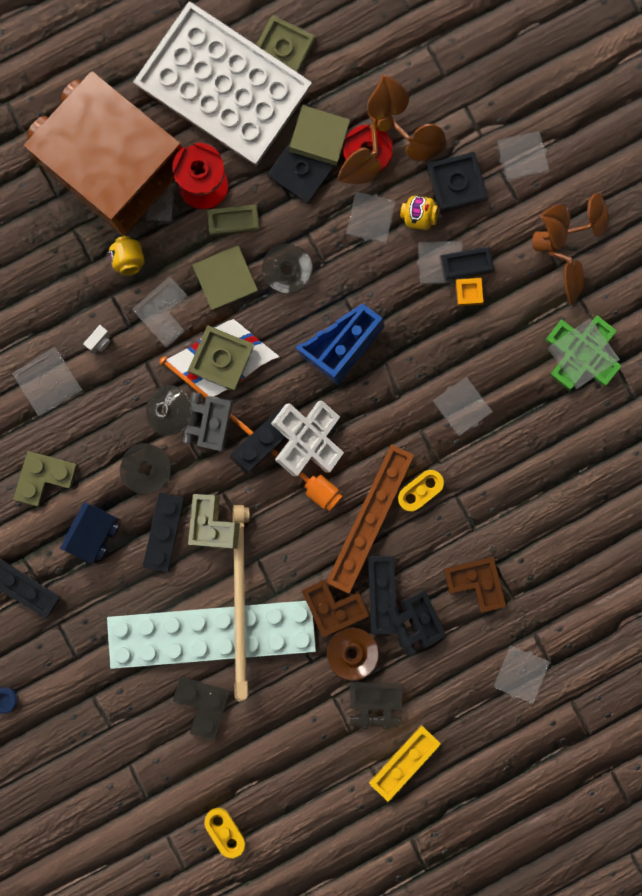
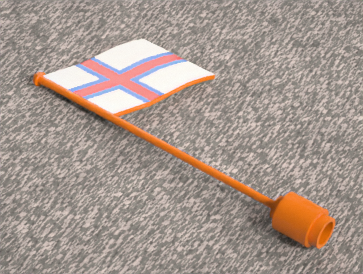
[160,319,343,511]

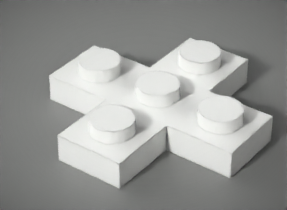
[271,401,344,476]

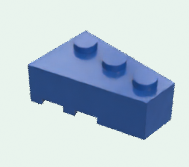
[295,303,385,385]

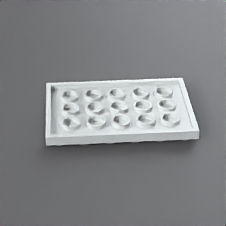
[133,1,312,166]

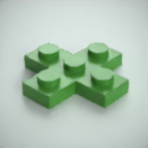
[545,316,621,390]

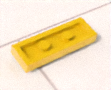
[369,725,441,802]

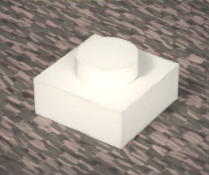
[83,325,111,354]

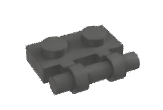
[182,392,233,451]

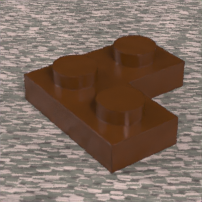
[443,557,506,613]
[301,580,369,638]

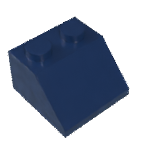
[60,502,120,564]

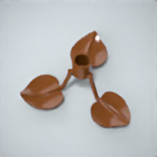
[338,75,447,184]
[532,193,608,306]

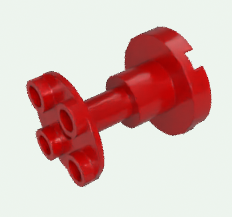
[172,143,228,210]

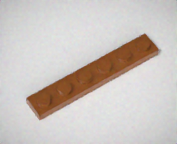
[326,444,414,593]

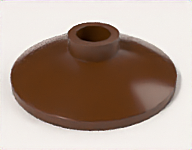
[327,628,378,680]

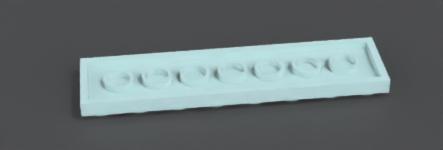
[107,601,316,669]

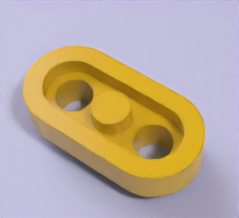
[398,470,444,512]
[204,808,245,858]

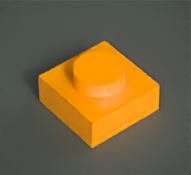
[455,278,483,306]

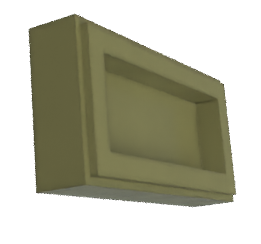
[207,205,259,236]

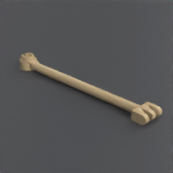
[232,505,249,702]

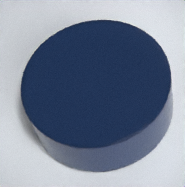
[0,687,19,714]

